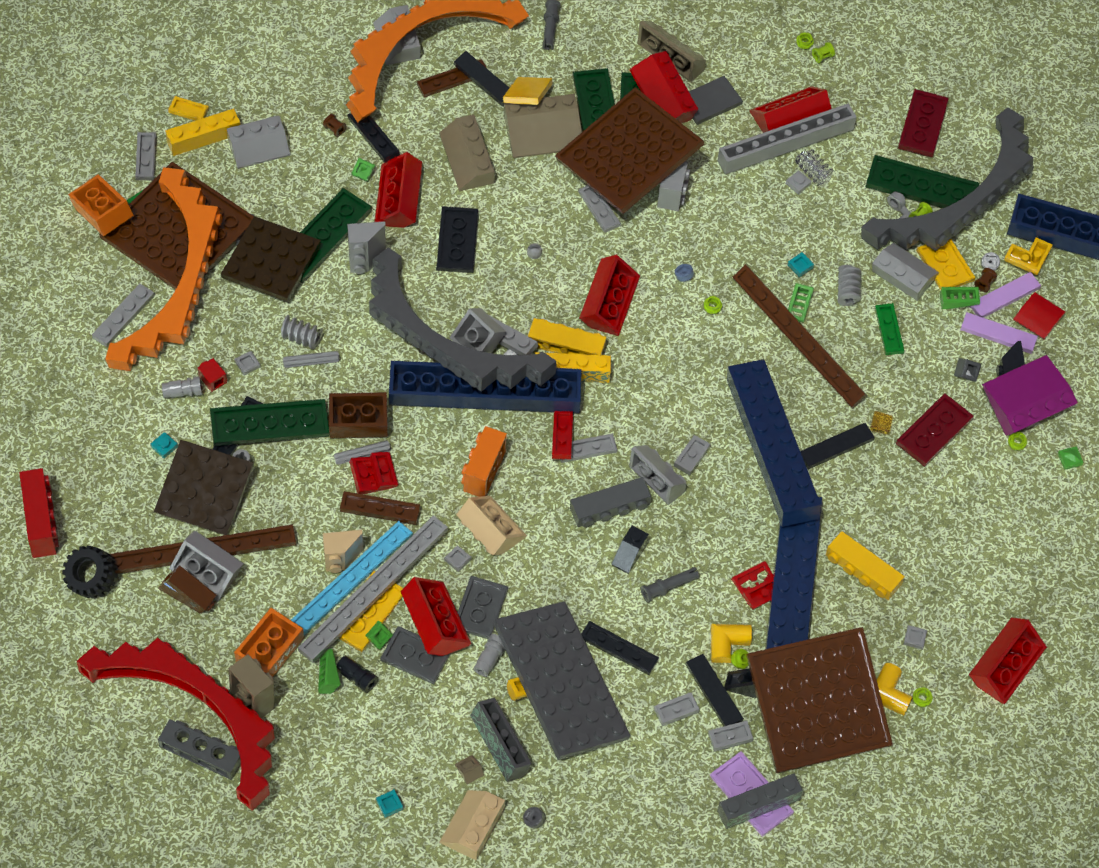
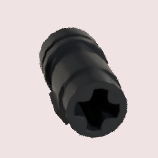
[337,655,378,693]

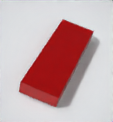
[552,411,573,459]

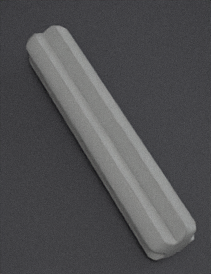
[283,351,339,368]
[334,440,391,465]

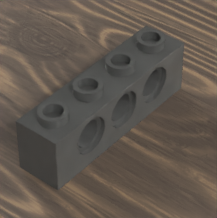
[158,719,241,780]

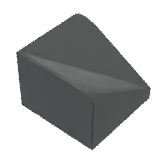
[954,358,981,382]

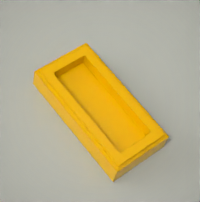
[168,96,209,121]

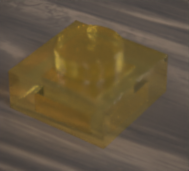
[870,411,893,435]

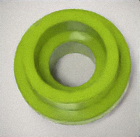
[796,32,814,49]
[703,296,722,314]
[1008,432,1027,450]
[731,649,749,669]
[912,687,933,707]

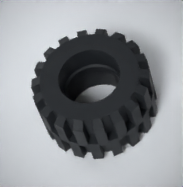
[62,545,118,599]

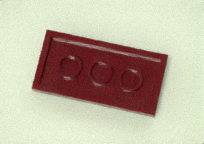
[898,89,949,158]
[896,393,974,467]

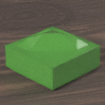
[351,158,376,182]
[1058,446,1084,470]
[365,621,393,650]

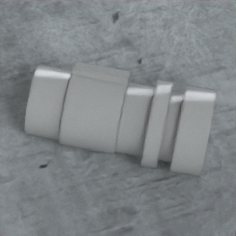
[162,376,202,398]
[473,634,505,677]

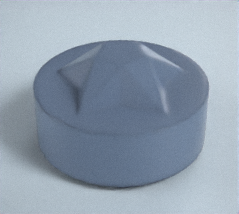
[675,264,694,281]

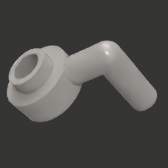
[887,192,910,219]

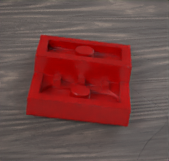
[1013,292,1066,340]
[349,452,398,494]
[731,561,773,610]

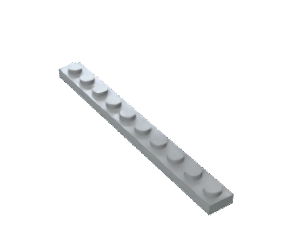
[298,516,448,663]

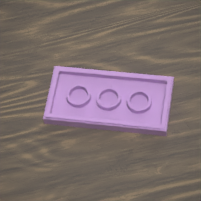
[710,751,794,837]

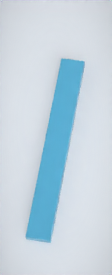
[291,521,413,636]

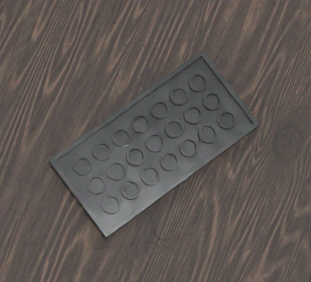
[493,601,631,760]

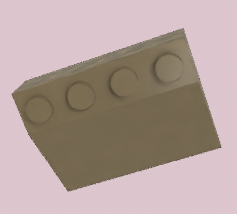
[504,94,582,158]

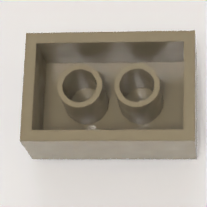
[229,654,275,718]

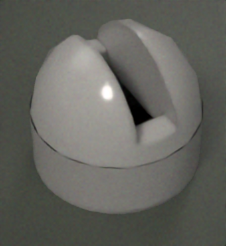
[527,243,542,259]

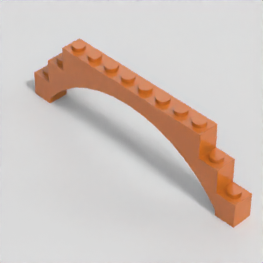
[346,0,529,123]
[105,167,223,371]

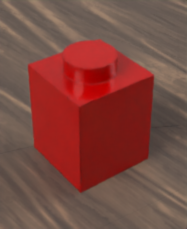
[197,358,227,392]

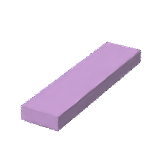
[970,272,1041,318]
[960,312,1038,354]

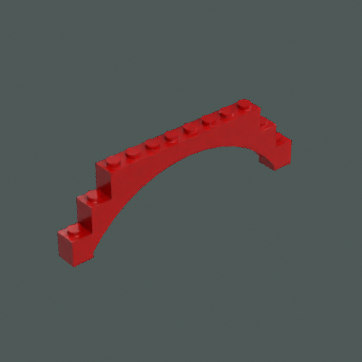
[77,637,275,811]

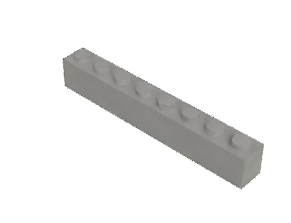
[717,103,857,174]

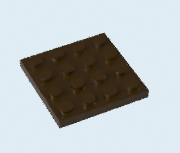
[221,216,321,302]
[154,440,254,535]

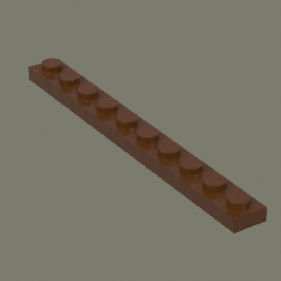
[733,264,867,408]
[110,524,296,574]

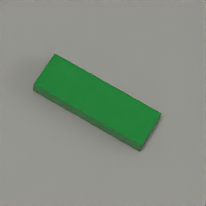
[875,303,905,355]

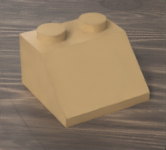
[323,530,363,573]

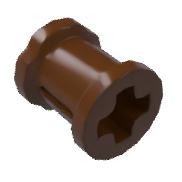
[323,114,347,137]
[974,268,997,292]

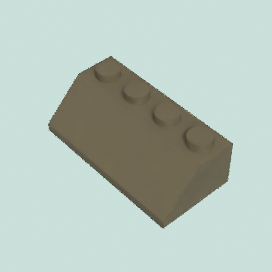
[637,21,706,82]
[439,114,495,192]

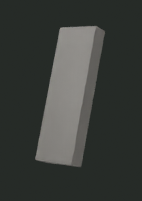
[135,132,156,180]
[578,186,621,233]
[560,433,617,463]

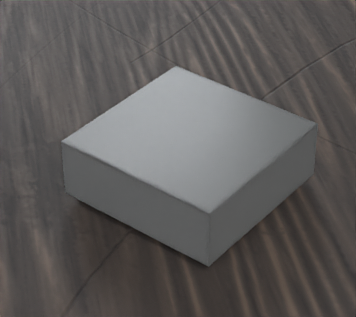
[234,351,260,376]
[444,545,472,572]
[903,625,927,650]

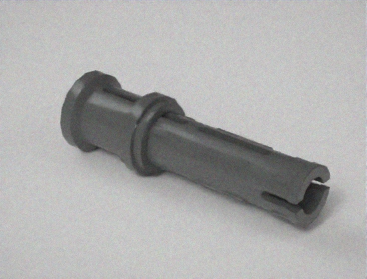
[542,0,561,50]
[640,567,699,602]

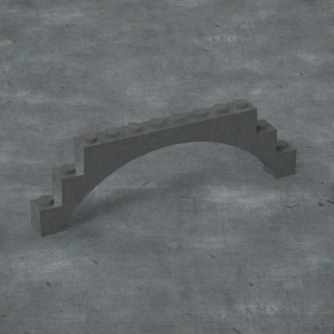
[861,107,1034,251]
[369,247,556,391]

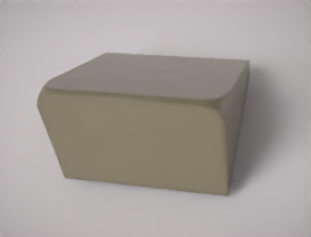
[455,755,484,785]

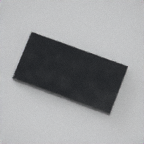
[436,206,478,273]

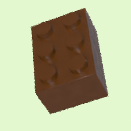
[329,392,388,438]

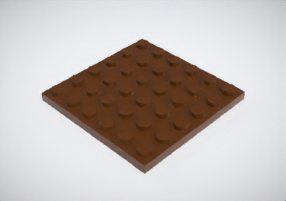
[555,88,705,214]
[99,162,254,290]
[746,627,893,773]

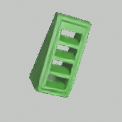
[788,283,814,323]
[940,287,980,309]
[318,649,340,694]

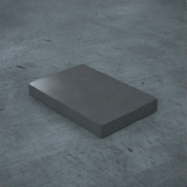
[689,76,743,125]
[457,576,508,639]
[380,626,451,685]

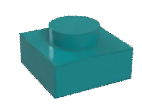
[787,252,814,277]
[150,432,178,458]
[376,790,403,818]

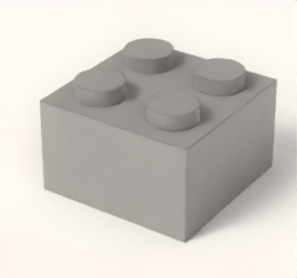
[657,161,690,211]
[449,308,506,353]

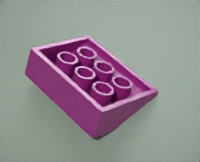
[982,355,1078,436]

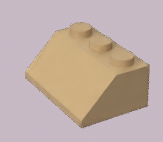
[456,496,527,555]
[439,790,505,861]

